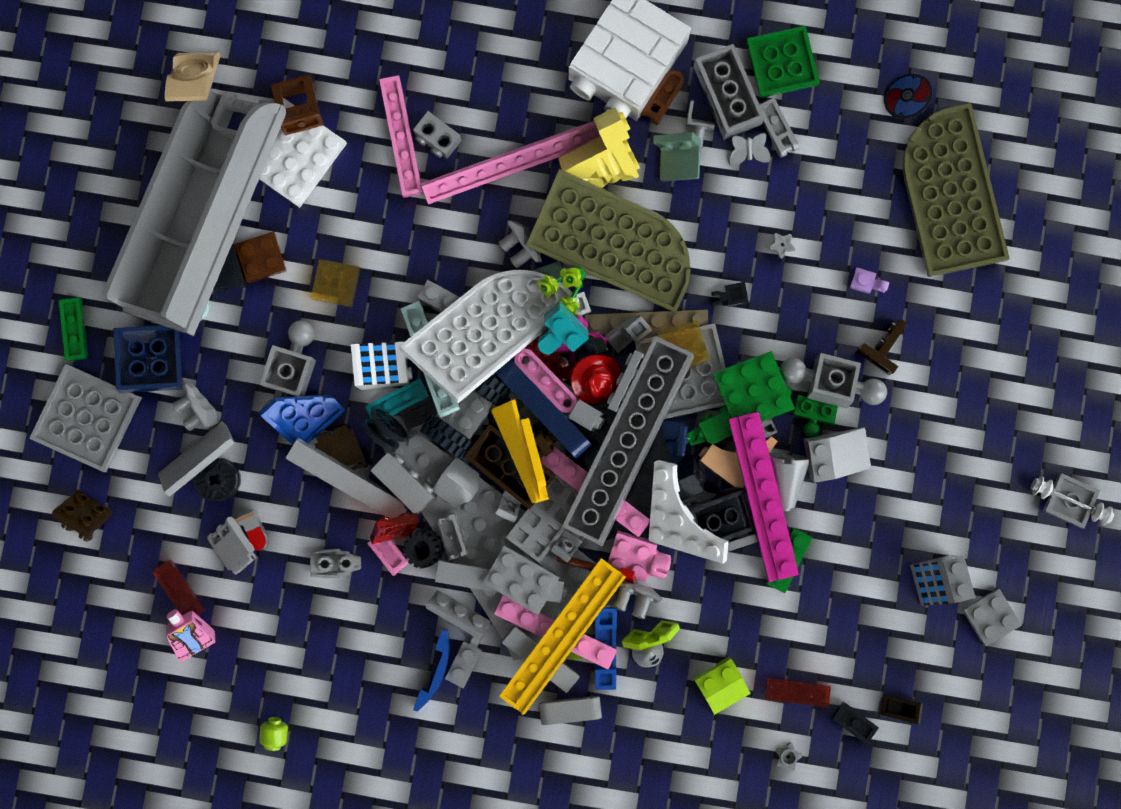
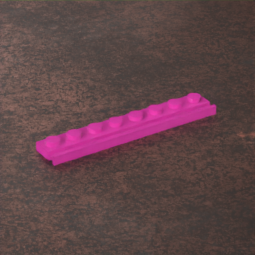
[728,411,799,582]

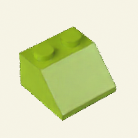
[693,657,750,715]

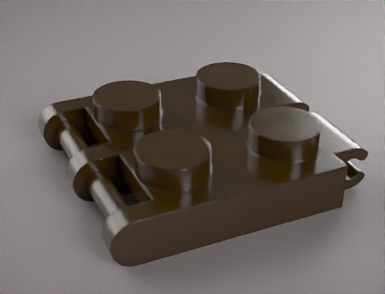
[314,424,368,470]

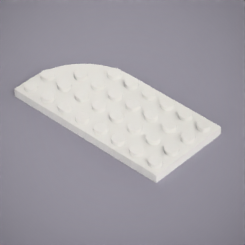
[399,270,579,403]

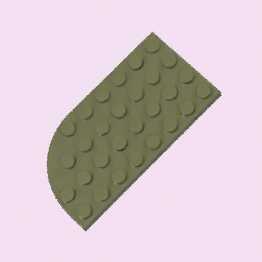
[903,103,1010,277]
[526,169,690,313]

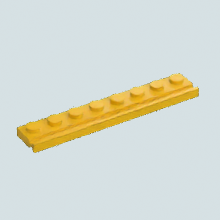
[499,558,626,715]

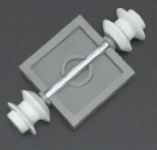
[1031,473,1114,528]

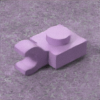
[850,268,889,294]

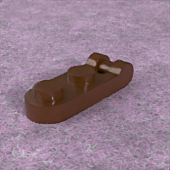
[640,70,684,125]

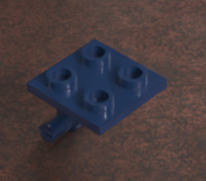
[662,420,689,463]

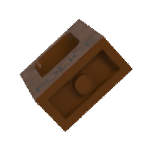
[271,75,324,136]

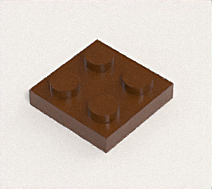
[235,232,287,283]

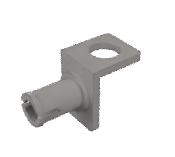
[686,101,715,148]

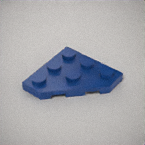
[259,394,345,445]

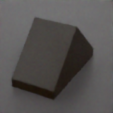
[881,694,923,724]

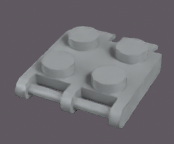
[207,517,256,574]

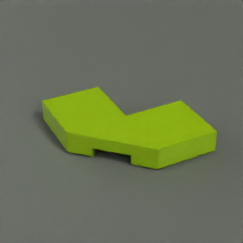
[622,620,680,650]

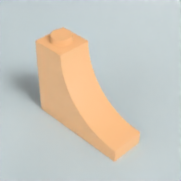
[698,437,778,488]

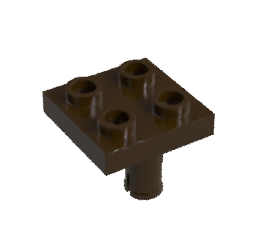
[51,490,113,542]

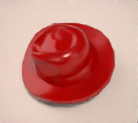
[571,355,621,404]

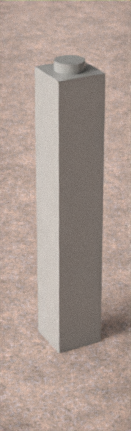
[286,438,408,522]
[435,561,568,603]

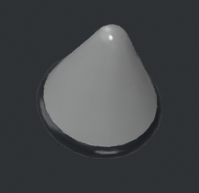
[630,643,665,669]

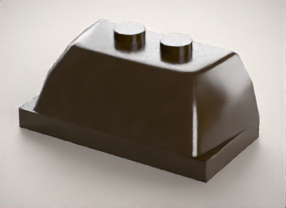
[464,424,556,510]

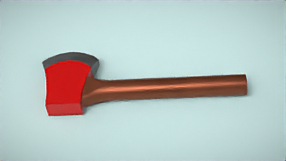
[556,557,637,584]

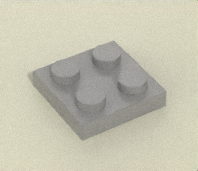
[962,589,1022,646]

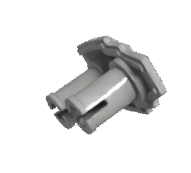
[499,221,542,268]
[173,383,219,431]
[310,549,361,578]
[612,581,662,619]

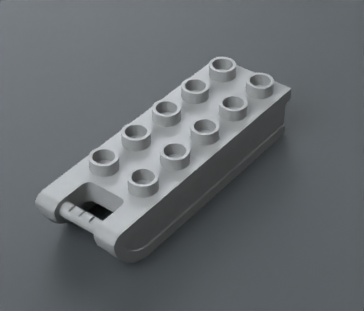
[102,88,286,336]

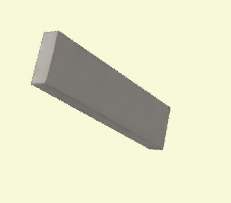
[501,625,580,693]

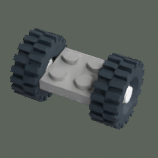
[420,375,511,461]

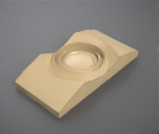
[165,52,220,101]

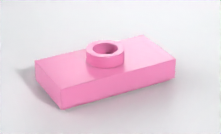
[367,530,409,576]

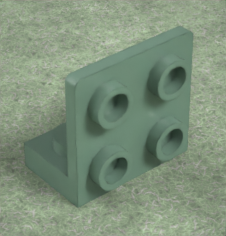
[653,132,701,181]

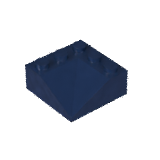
[113,326,184,393]

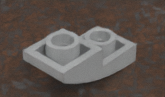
[550,529,585,563]

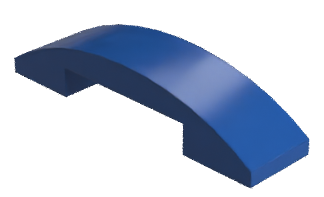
[595,607,617,690]
[413,628,450,711]

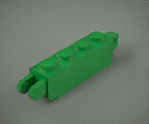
[687,386,792,446]

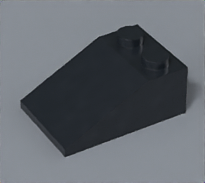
[687,489,755,540]

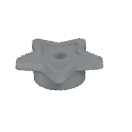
[769,233,795,259]
[776,743,802,771]

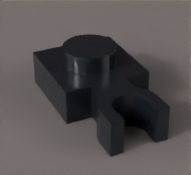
[711,282,749,307]

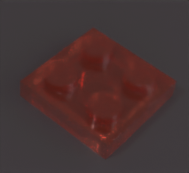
[370,512,419,544]

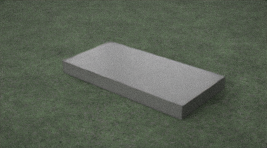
[158,421,235,496]

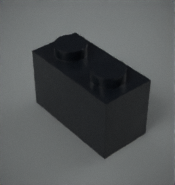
[675,455,705,501]

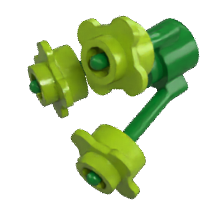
[538,266,586,317]

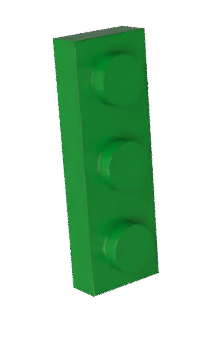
[59,297,88,362]
[765,528,813,593]

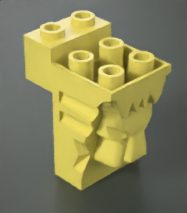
[558,107,640,188]

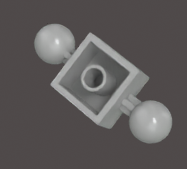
[259,320,316,423]
[780,353,887,409]

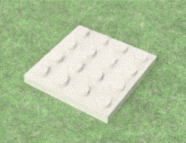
[259,97,347,208]

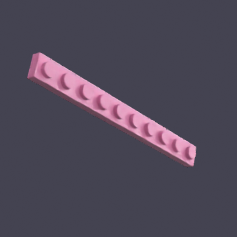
[421,121,601,204]

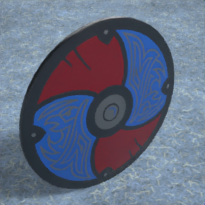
[884,74,933,119]

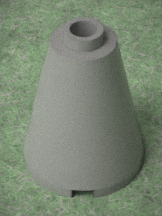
[769,453,809,511]

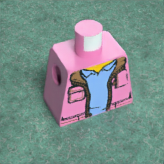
[166,609,215,662]

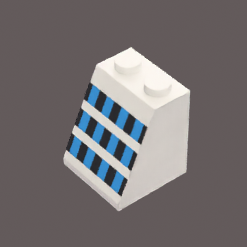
[351,342,413,390]

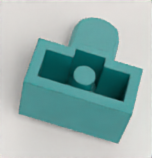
[538,301,589,355]

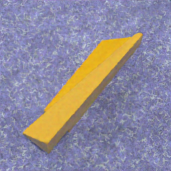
[492,400,549,503]

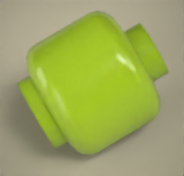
[259,717,288,751]

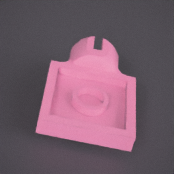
[607,530,671,582]

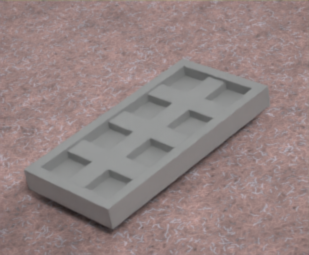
[505,474,579,565]

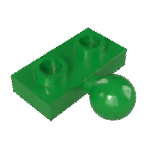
[793,395,838,437]

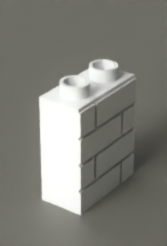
[569,0,691,121]

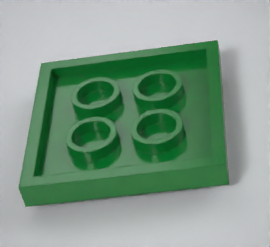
[746,26,820,98]
[713,351,795,422]

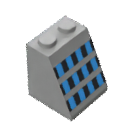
[910,555,976,606]

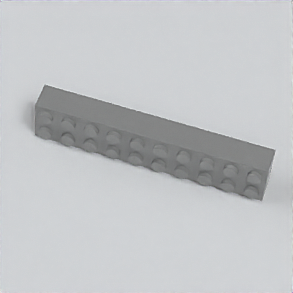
[562,336,694,546]

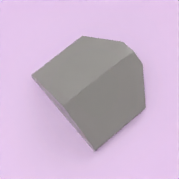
[433,457,479,507]

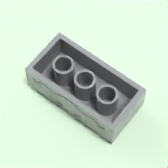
[694,44,765,139]

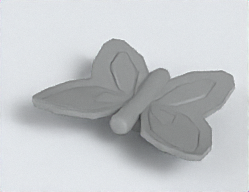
[730,133,771,166]

